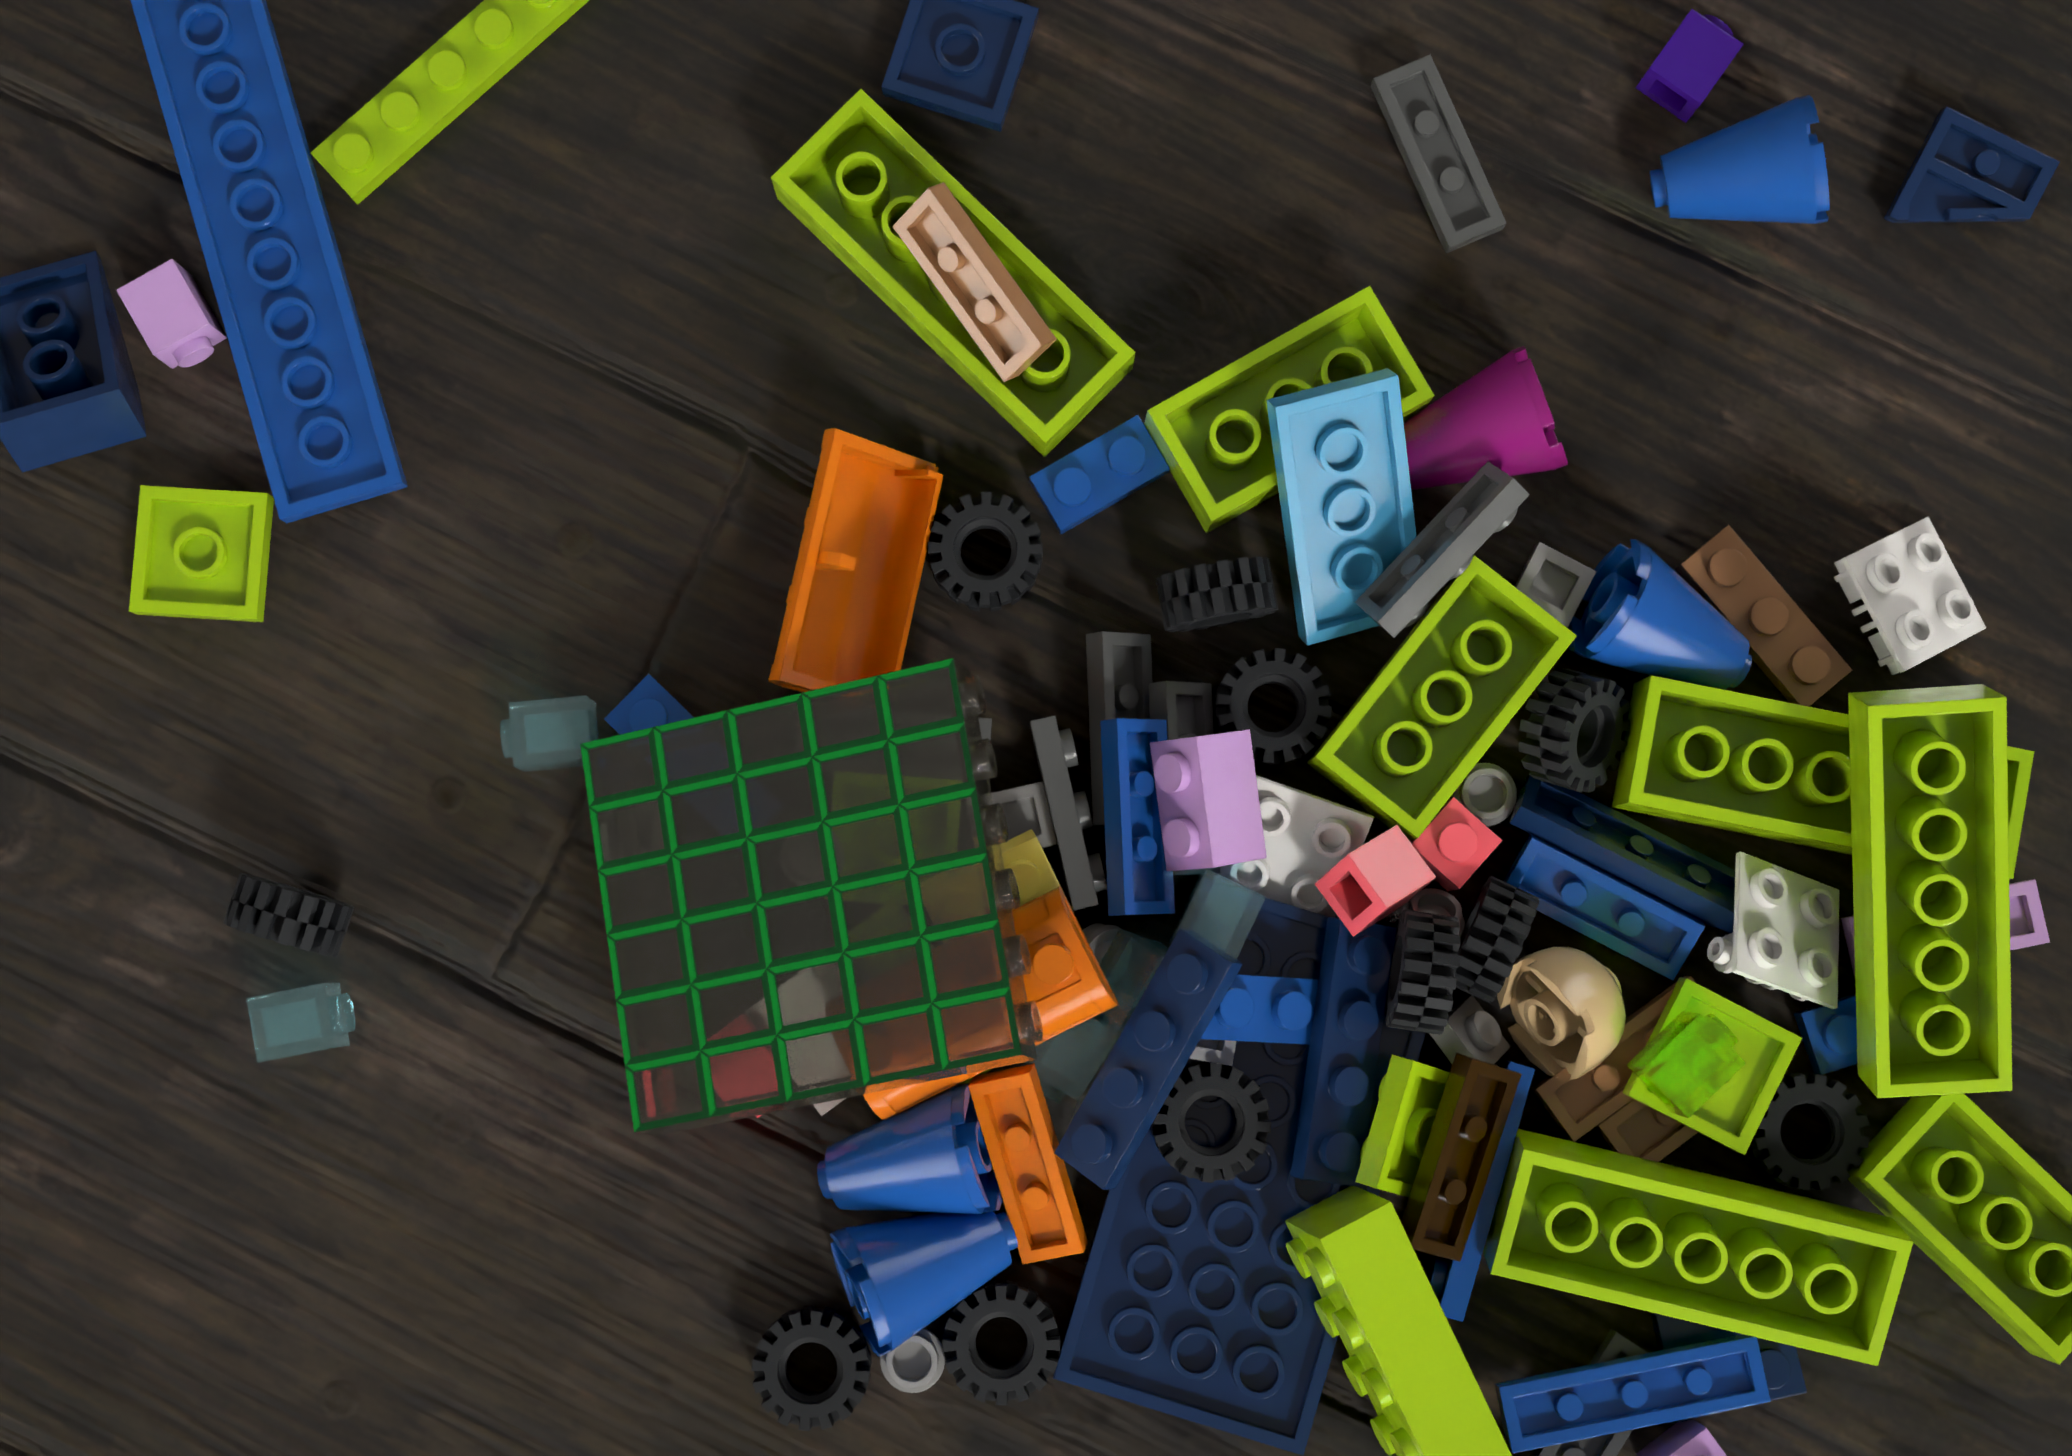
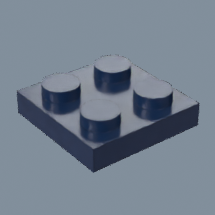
[881,0,1039,132]

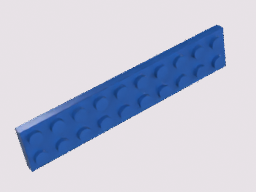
[130,0,408,524]

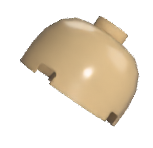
[1497,947,1626,1080]

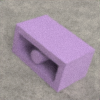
[1150,729,1267,871]

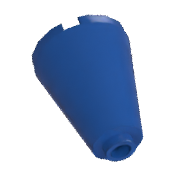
[1649,95,1830,224]
[1567,539,1752,690]
[817,1083,1003,1214]
[830,1207,1018,1357]

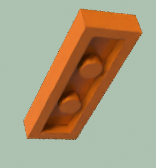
[968,1063,1088,1265]

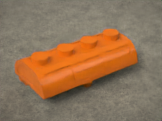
[768,428,944,709]
[826,886,1119,1120]

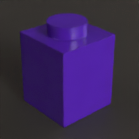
[1636,9,1743,123]

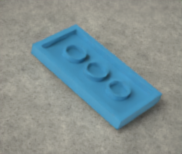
[1266,368,1425,646]

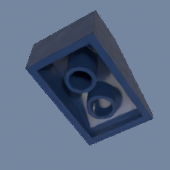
[0,251,147,472]

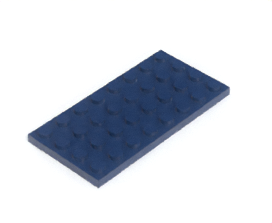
[1053,878,1426,1455]

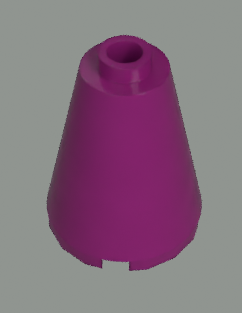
[1404,346,1568,490]

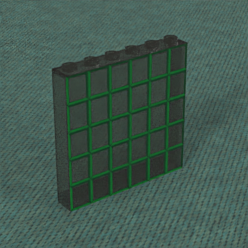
[580,658,1043,1135]

